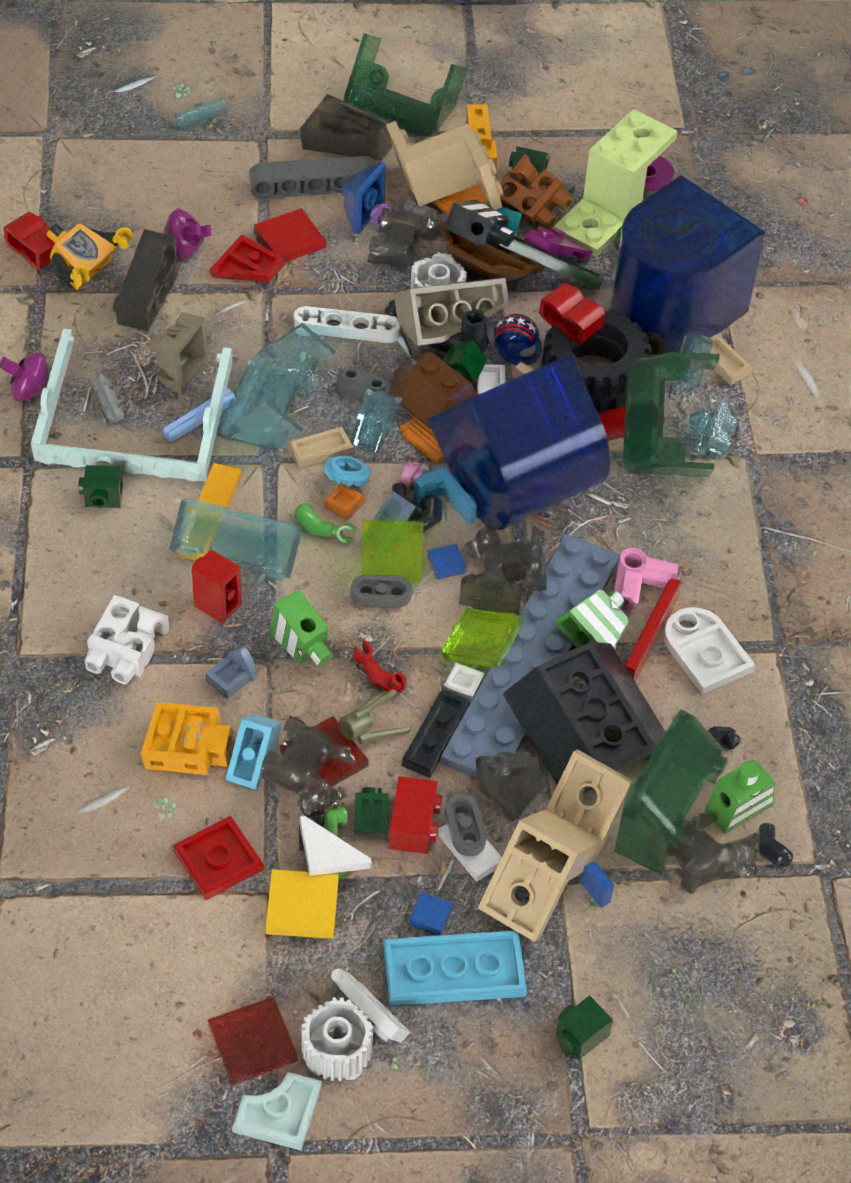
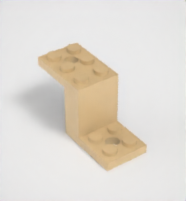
[386,121,504,210]
[478,750,635,942]

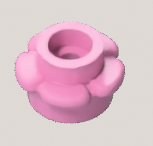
[399,461,424,489]

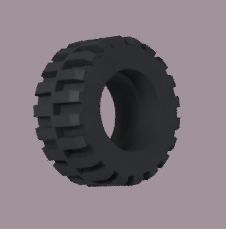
[541,309,651,413]

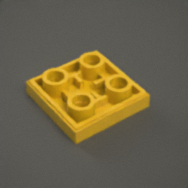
[265,869,339,939]

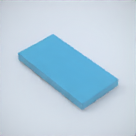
[383,930,527,1006]

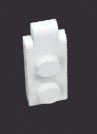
[331,969,410,1043]

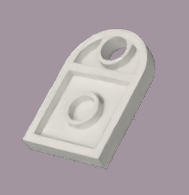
[664,607,755,695]

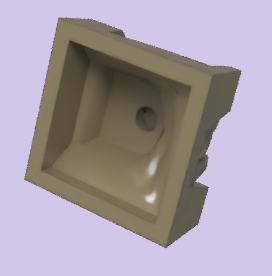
[149,312,209,394]

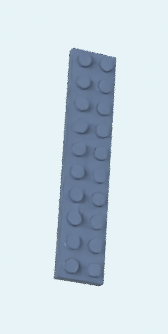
[440,534,621,787]

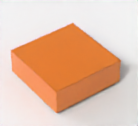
[324,484,365,521]

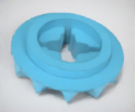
[323,456,371,487]

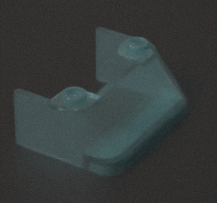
[218,323,336,450]
[169,498,303,580]

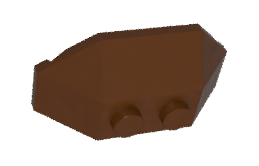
[441,221,544,285]
[391,352,492,436]

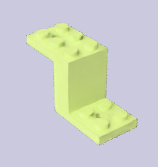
[553,109,678,257]

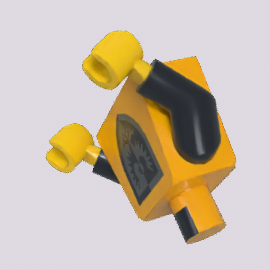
[46,223,134,291]

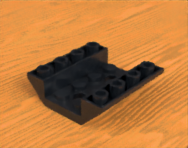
[503,642,676,794]

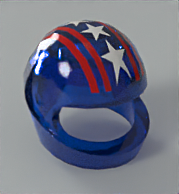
[494,313,542,365]

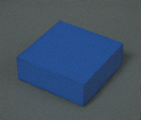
[428,544,466,579]
[581,861,614,908]
[409,892,453,935]

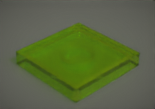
[361,520,423,582]
[441,608,523,668]

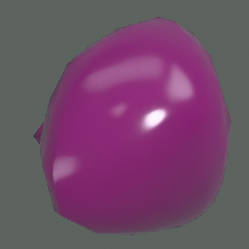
[164,208,212,259]
[0,352,49,401]

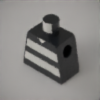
[444,200,515,247]

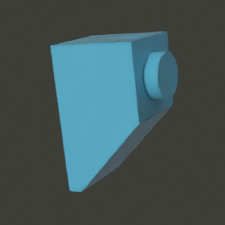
[225,713,282,790]

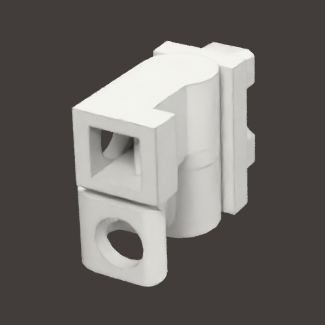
[85,595,169,685]

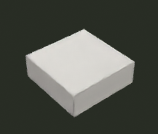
[443,663,485,702]

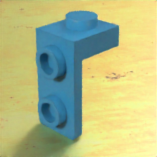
[413,466,477,525]

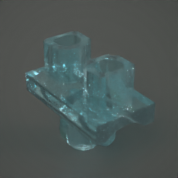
[672,332,714,389]
[688,400,738,456]

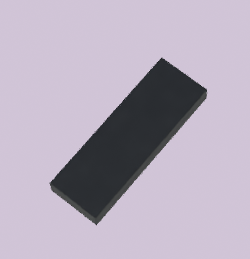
[401,689,470,778]

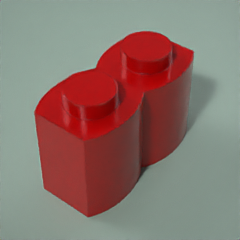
[3,212,55,269]
[539,283,606,344]

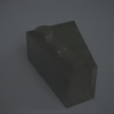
[300,94,393,161]
[113,229,178,332]

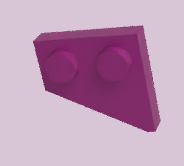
[524,227,593,261]

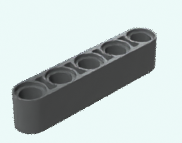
[249,156,376,199]

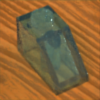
[350,388,402,452]

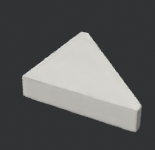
[299,816,372,876]

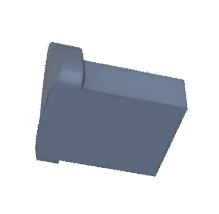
[206,645,257,699]

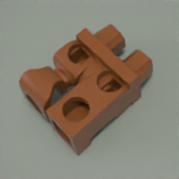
[499,154,574,229]

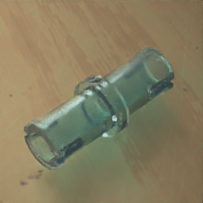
[174,97,228,129]

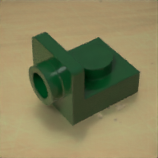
[354,787,389,834]

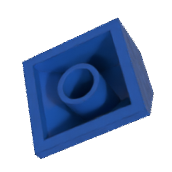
[343,162,386,235]

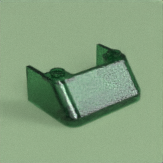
[344,33,468,137]
[622,351,720,478]
[614,709,728,875]

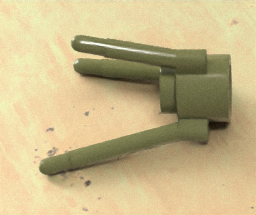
[339,689,410,744]

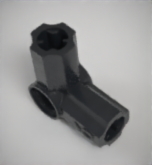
[429,309,489,354]

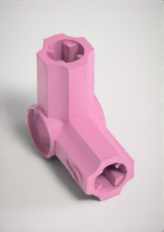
[613,548,678,612]

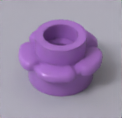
[370,203,395,228]

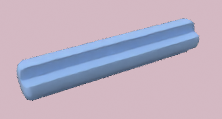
[162,389,235,442]

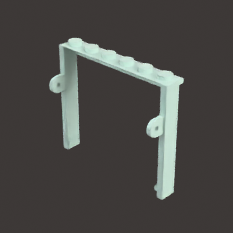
[31,329,233,482]

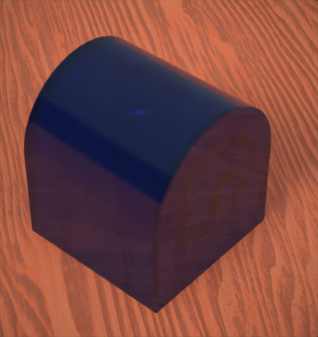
[610,175,765,354]
[427,354,610,530]

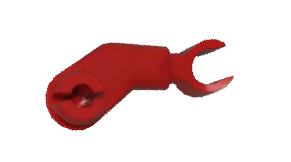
[353,640,407,694]

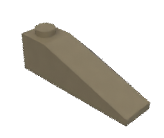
[394,278,509,346]

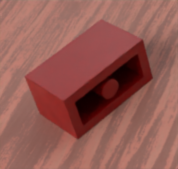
[191,549,242,624]
[389,776,443,854]

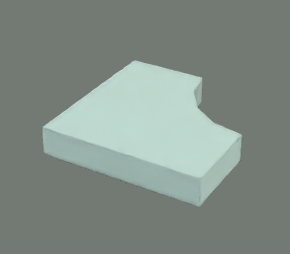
[232,1072,322,1151]

